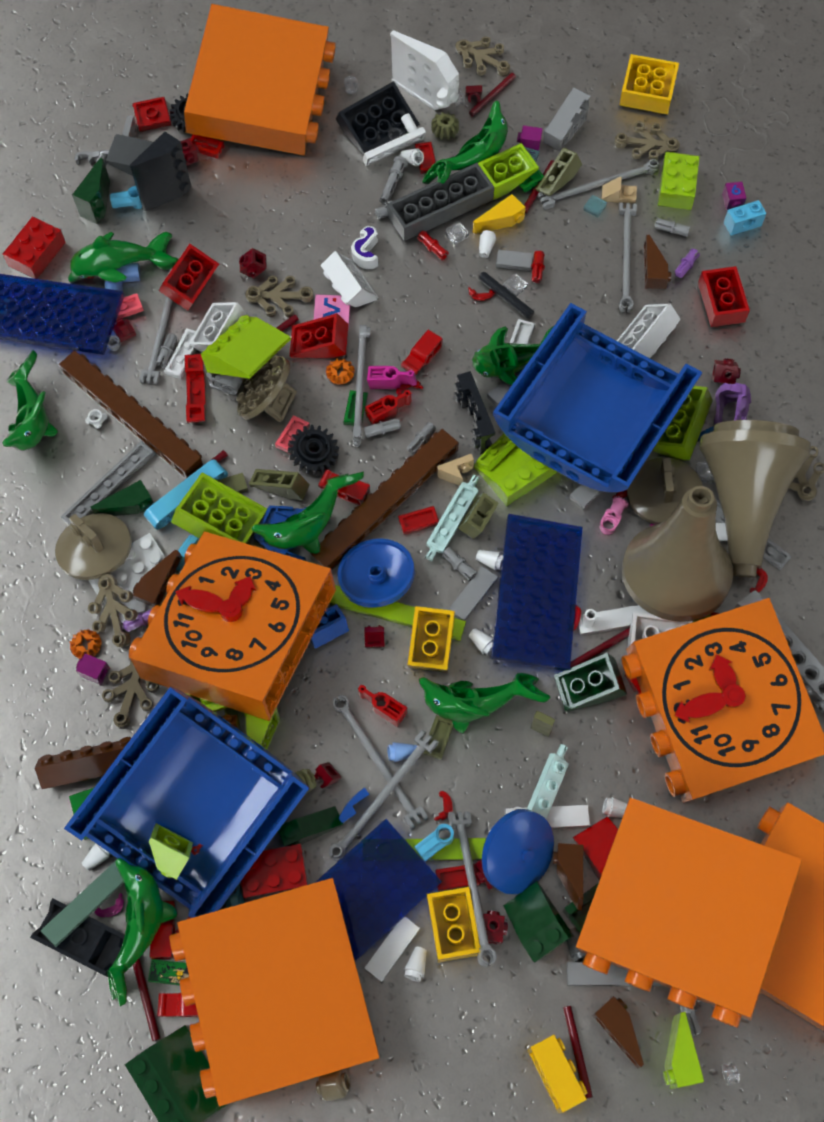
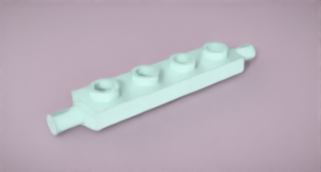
[425,475,480,561]
[527,744,569,819]

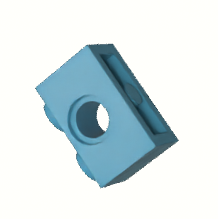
[723,200,766,236]

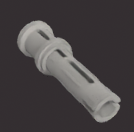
[379,156,408,205]

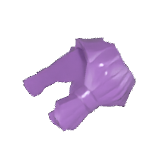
[714,383,752,425]

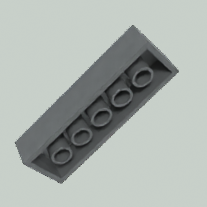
[387,163,494,241]

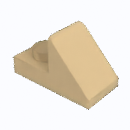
[601,177,637,204]
[437,454,474,486]

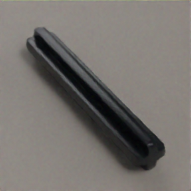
[478,272,534,319]

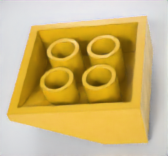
[619,54,679,115]

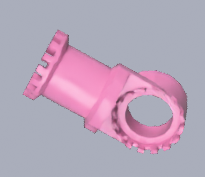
[599,496,629,535]

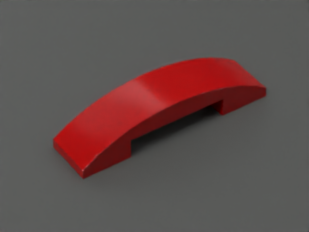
[185,354,206,423]

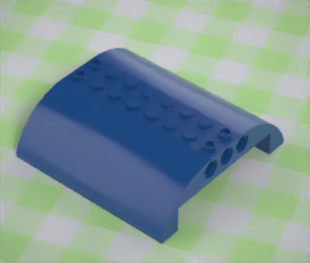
[493,303,702,492]
[64,687,309,918]

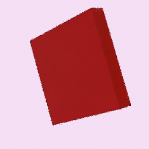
[132,96,172,132]

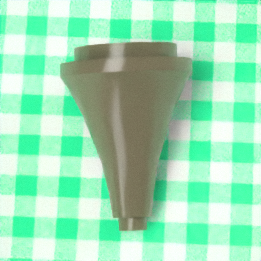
[700,420,811,578]
[622,486,733,621]

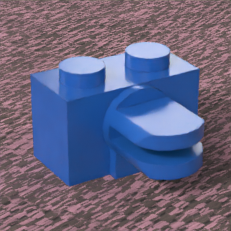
[310,604,349,649]

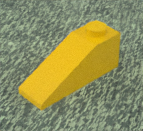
[473,194,526,234]

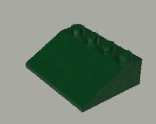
[124,1025,230,1122]

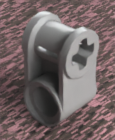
[207,373,243,395]

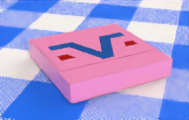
[313,295,350,329]

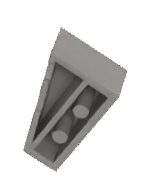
[543,87,591,151]

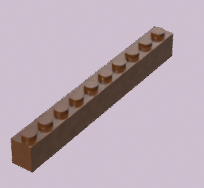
[59,350,203,479]
[310,429,459,571]
[35,715,242,789]

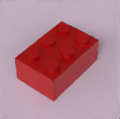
[2,216,66,280]
[158,243,219,311]
[698,266,750,327]
[241,844,308,902]

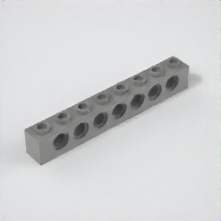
[734,590,824,713]

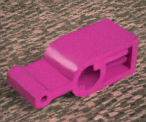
[367,366,417,390]

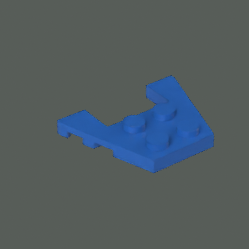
[253,505,307,561]

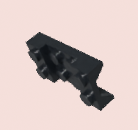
[454,371,496,454]
[30,898,125,977]

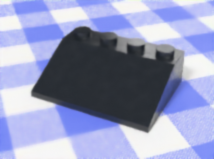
[336,81,420,155]
[130,132,192,211]

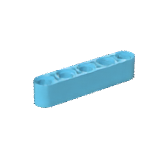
[144,459,228,530]

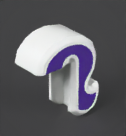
[351,226,378,269]

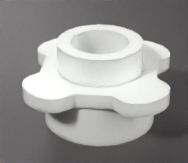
[85,409,107,429]

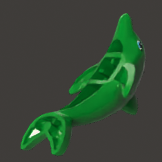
[422,101,508,184]
[68,232,179,283]
[472,326,554,386]
[2,350,58,451]
[251,472,364,554]
[419,673,551,733]
[107,858,178,1007]

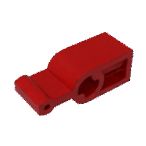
[401,329,443,376]
[365,390,412,425]
[318,470,370,506]
[358,685,408,727]
[150,901,175,960]
[157,993,198,1017]

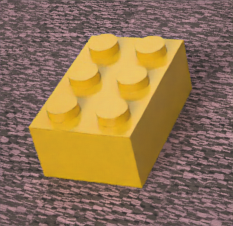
[407,606,455,673]
[427,887,480,963]
[527,1035,587,1114]

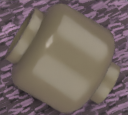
[316,1070,351,1101]

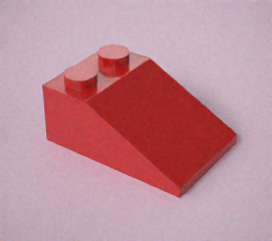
[289,313,348,359]
[573,817,618,881]

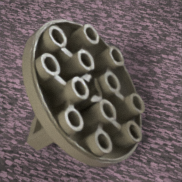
[236,355,297,422]
[627,458,703,525]
[55,514,132,580]

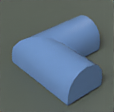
[105,263,140,299]

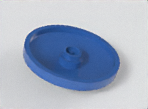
[337,538,415,608]
[482,809,554,894]

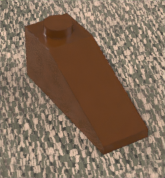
[644,235,671,289]
[133,550,182,607]
[553,843,583,910]
[592,996,644,1069]

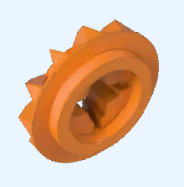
[326,358,355,384]
[70,629,102,659]

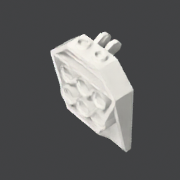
[390,30,459,110]

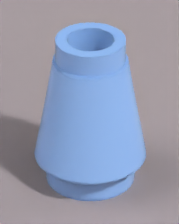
[387,742,417,763]

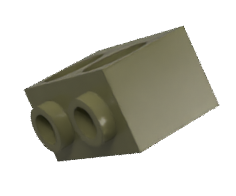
[458,492,499,539]

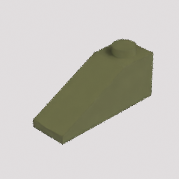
[536,148,582,196]
[249,469,310,500]

